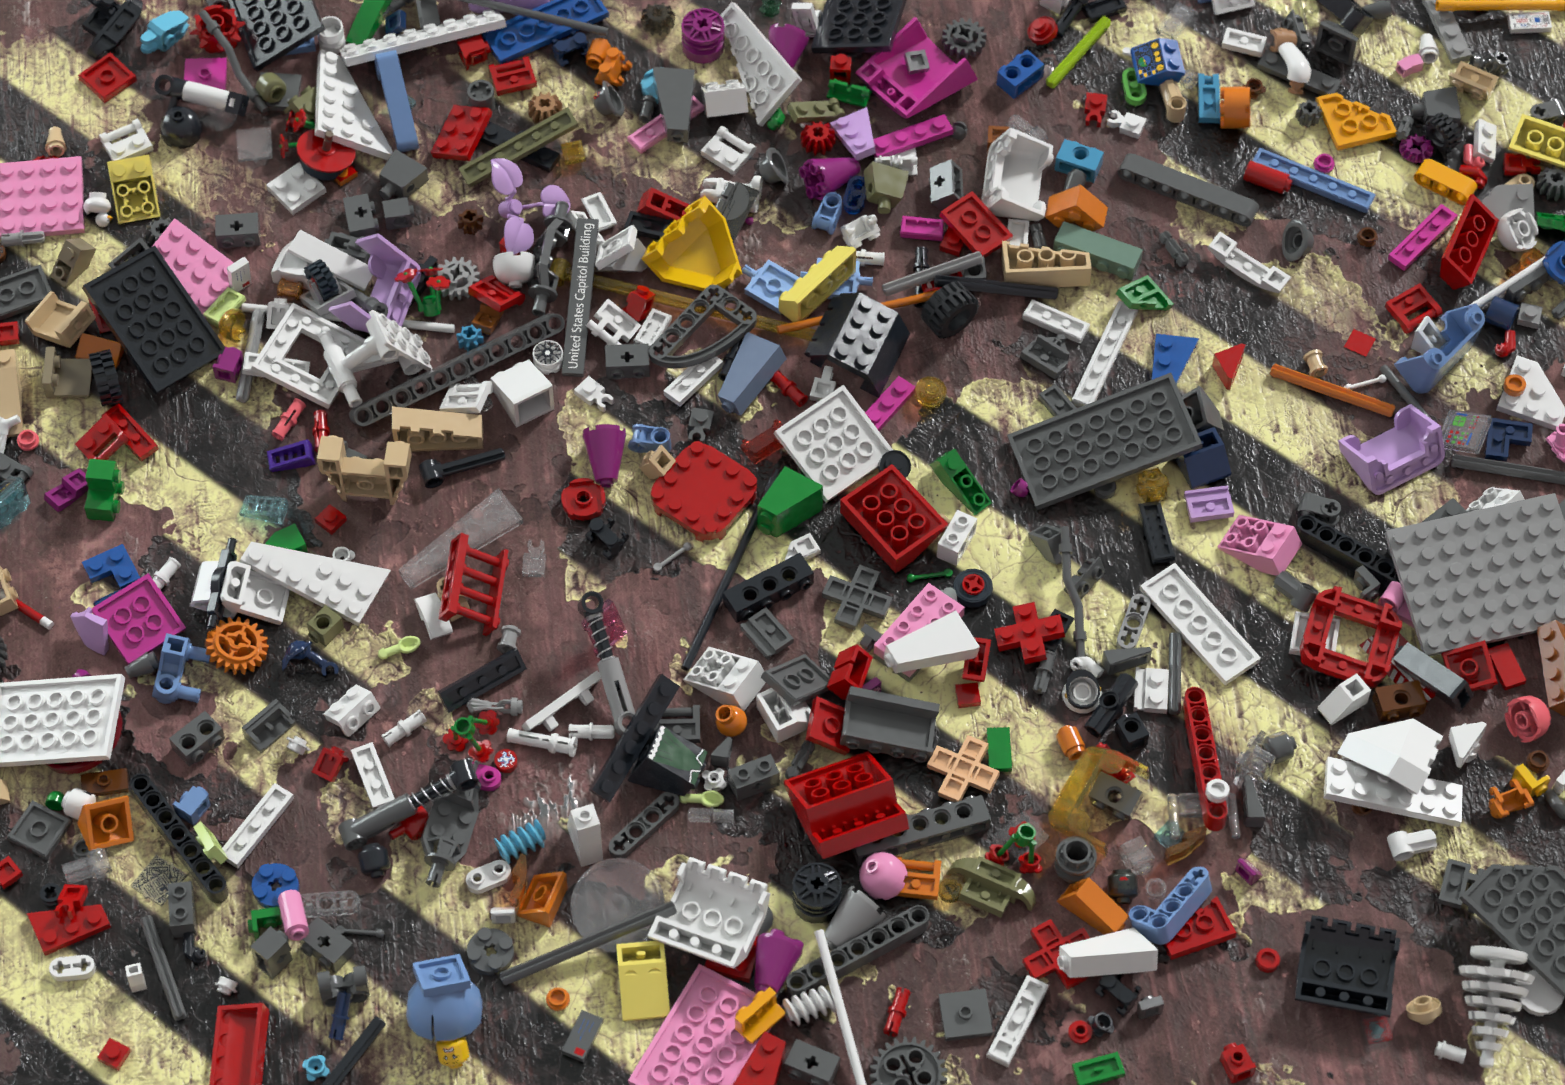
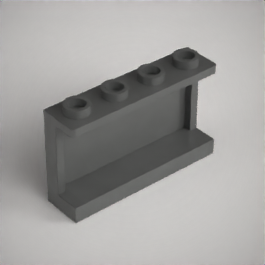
[840,686,940,763]

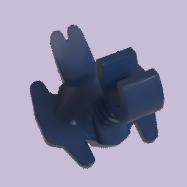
[282,640,339,676]

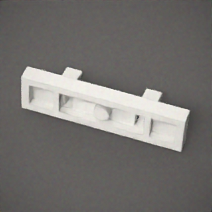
[522,671,601,732]

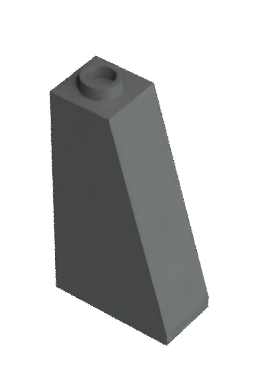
[653,67,695,143]

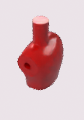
[388,806,428,841]

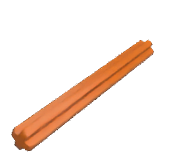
[1270,364,1395,417]

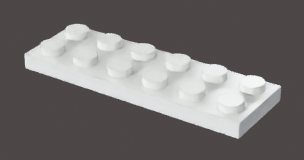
[1139,563,1261,685]
[1324,757,1462,827]

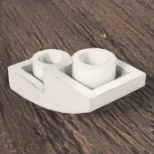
[414,592,453,640]

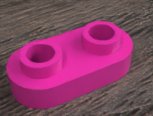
[472,762,501,791]

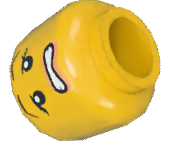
[436,1036,469,1069]

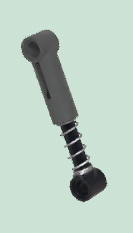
[338,759,479,850]

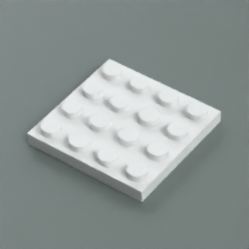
[774,385,893,503]

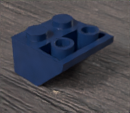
[1174,427,1231,490]

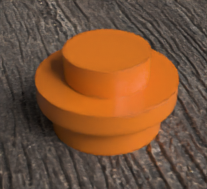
[546,987,570,1011]

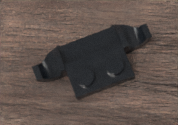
[82,0,143,59]

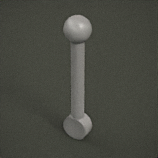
[653,542,692,573]

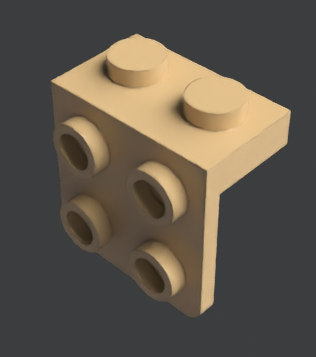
[1449,61,1499,101]

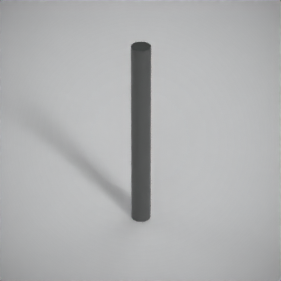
[1379,364,1432,419]

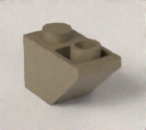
[50,238,96,287]

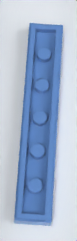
[1253,148,1376,214]

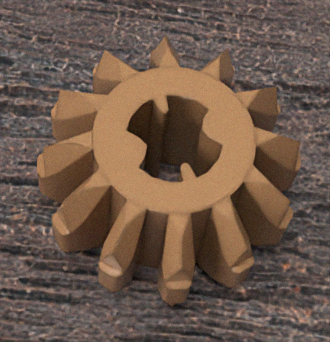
[528,92,563,124]

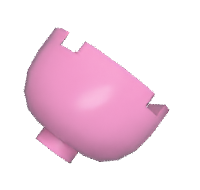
[859,852,907,900]

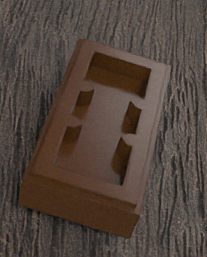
[80,768,129,797]

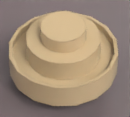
[1406,996,1442,1025]

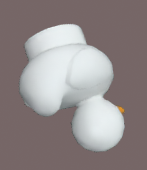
[83,192,113,227]

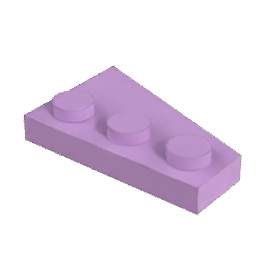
[830,107,876,161]

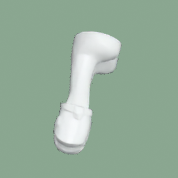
[700,175,763,213]

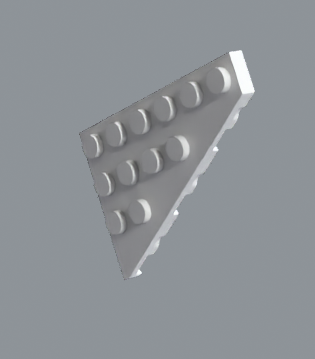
[315,49,393,160]

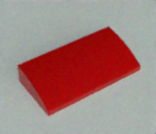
[209,1003,269,1085]

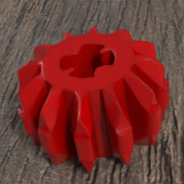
[800,120,836,156]

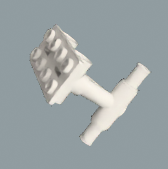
[318,310,432,408]

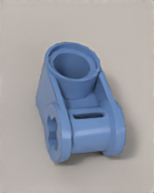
[811,192,842,235]
[628,424,671,453]

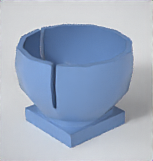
[406,954,483,1041]

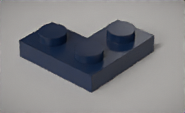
[1485,417,1533,462]

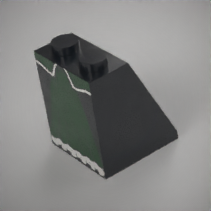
[627,725,707,796]

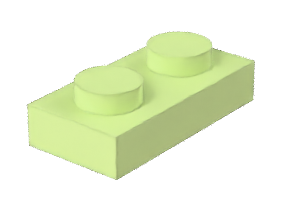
[193,821,228,864]

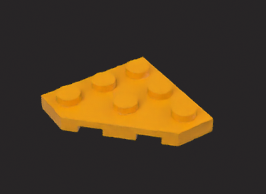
[1316,93,1396,151]

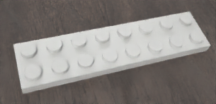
[339,9,506,67]

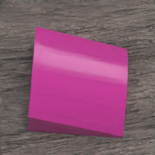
[855,17,978,118]

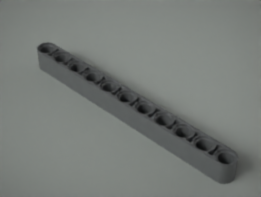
[349,313,565,426]

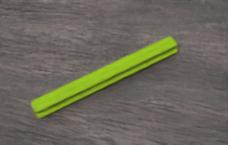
[1046,16,1111,89]

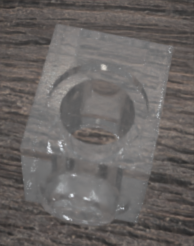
[1119,835,1155,876]

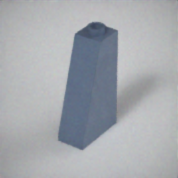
[718,332,787,416]

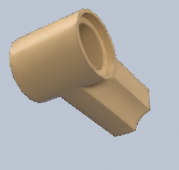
[1160,79,1187,123]

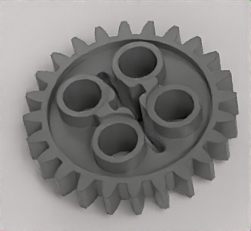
[870,1036,948,1085]

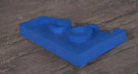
[1152,334,1199,385]

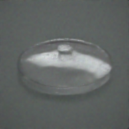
[571,858,665,953]

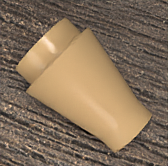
[45,127,66,157]

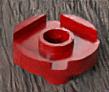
[561,478,606,520]

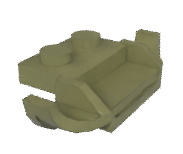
[946,856,1036,918]

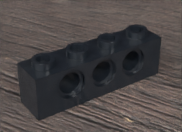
[723,553,814,623]

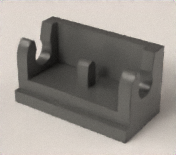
[242,699,295,753]

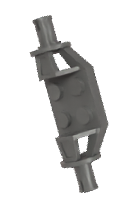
[527,201,573,317]
[420,758,481,888]

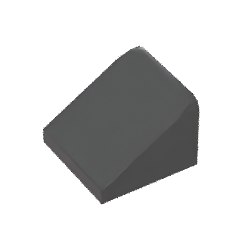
[711,737,732,768]

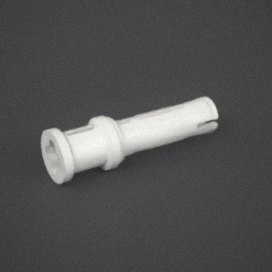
[507,728,578,757]

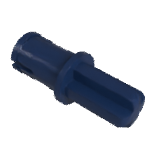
[328,992,352,1041]

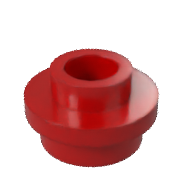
[1068,1020,1092,1044]

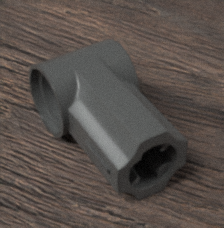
[1273,571,1319,612]

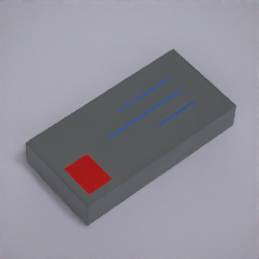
[562,1010,604,1063]

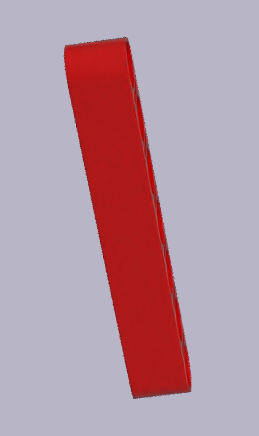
[1182,687,1228,832]

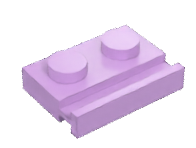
[1184,485,1235,523]

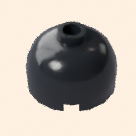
[160,106,203,149]

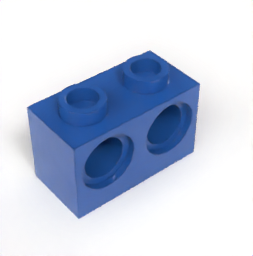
[997,50,1045,99]

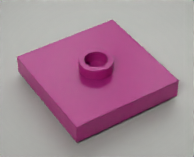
[184,58,227,90]

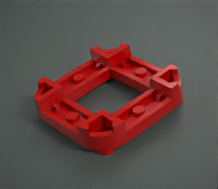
[1300,586,1402,688]

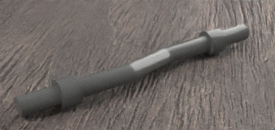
[199,10,269,113]
[1059,526,1087,657]

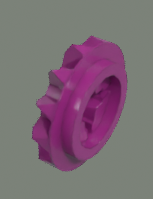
[1399,133,1433,163]

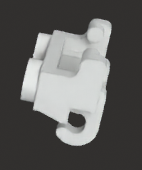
[840,214,880,249]

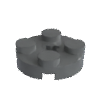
[467,927,514,976]

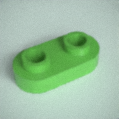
[1122,68,1147,106]

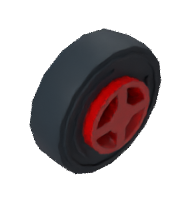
[953,568,993,608]

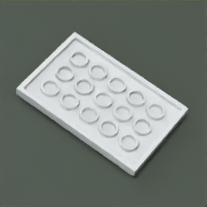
[0,674,125,767]

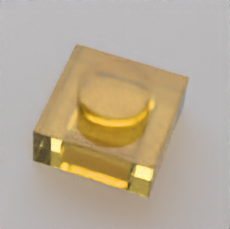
[561,140,586,165]

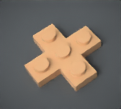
[927,735,1000,803]

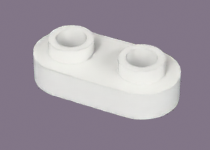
[466,860,511,894]

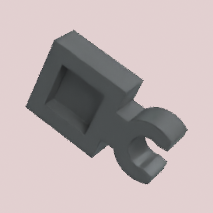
[688,407,714,444]

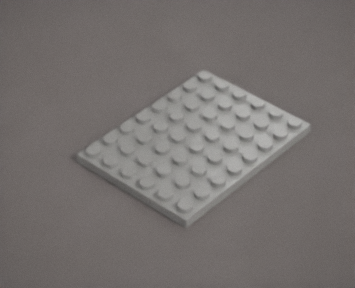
[1384,493,1565,656]

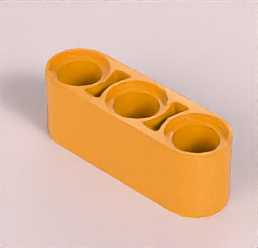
[1413,159,1477,205]

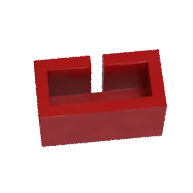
[827,644,873,700]

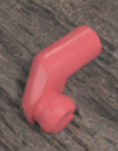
[1463,144,1485,169]

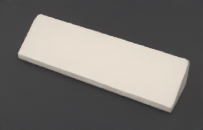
[287,230,373,291]

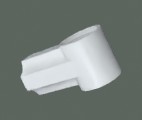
[1387,829,1437,861]

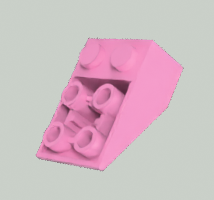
[1218,515,1302,576]

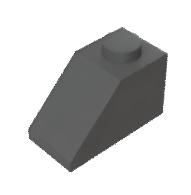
[1028,524,1075,565]

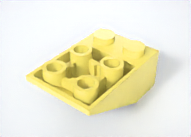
[107,155,160,224]
[616,941,670,1021]

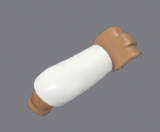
[1269,28,1311,95]

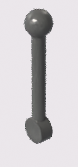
[335,926,385,938]

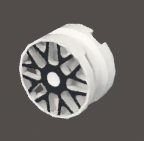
[533,340,563,375]

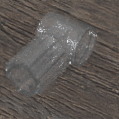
[1006,114,1048,142]
[62,848,112,884]

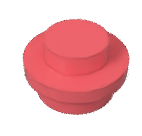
[17,430,39,451]

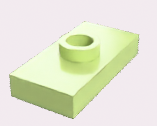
[203,287,246,329]

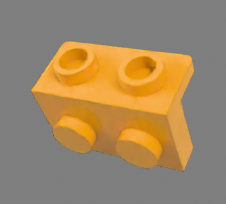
[735,987,785,1044]

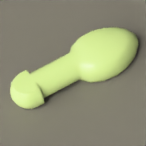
[378,636,421,660]
[679,791,724,808]

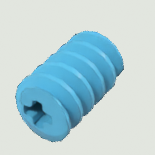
[494,819,546,864]

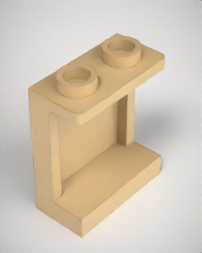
[25,291,96,348]

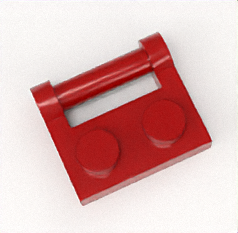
[488,56,537,96]
[468,275,526,312]
[1385,283,1443,334]
[75,414,131,460]

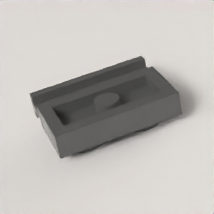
[740,607,794,660]

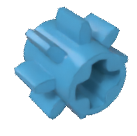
[456,324,484,352]

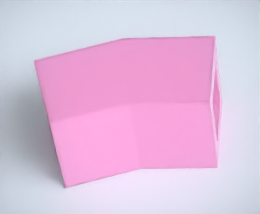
[1395,53,1424,78]

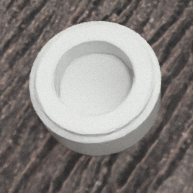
[1205,779,1230,803]

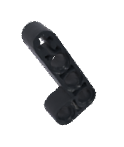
[1317,0,1375,35]

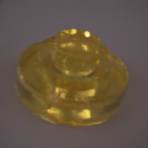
[914,377,947,408]

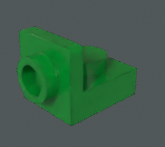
[248,907,283,941]

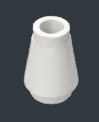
[1419,33,1439,64]

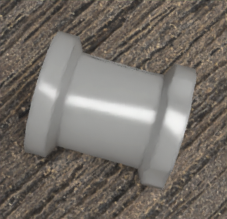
[497,625,521,654]

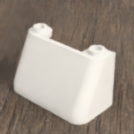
[981,127,1054,222]

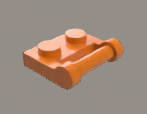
[896,856,941,900]

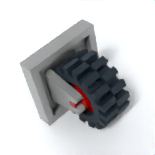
[299,259,357,316]

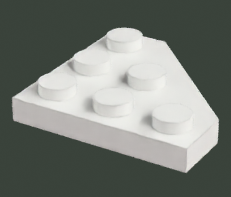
[1496,355,1565,431]

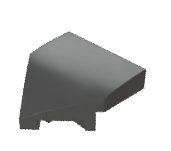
[1020,334,1070,379]

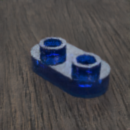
[843,176,866,214]

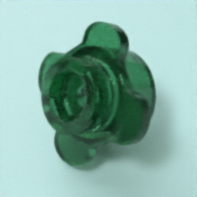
[760,0,782,17]

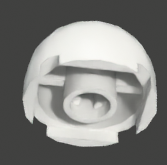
[1497,208,1538,252]
[493,251,535,288]

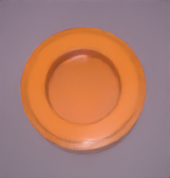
[1503,374,1526,397]

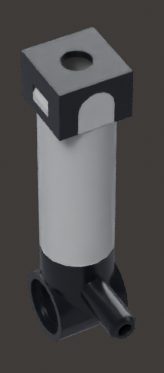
[154,74,250,117]

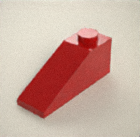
[637,187,690,221]

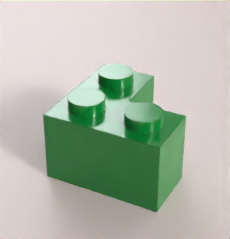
[84,459,125,522]

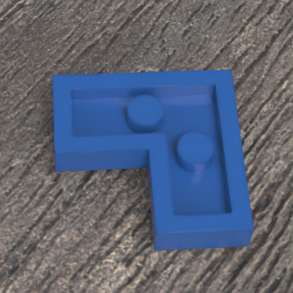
[82,544,140,590]

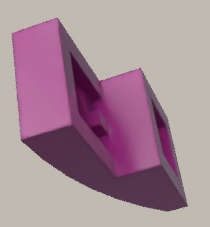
[44,468,89,512]

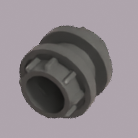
[1054,836,1097,883]

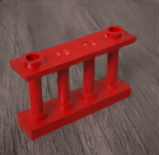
[438,533,509,636]

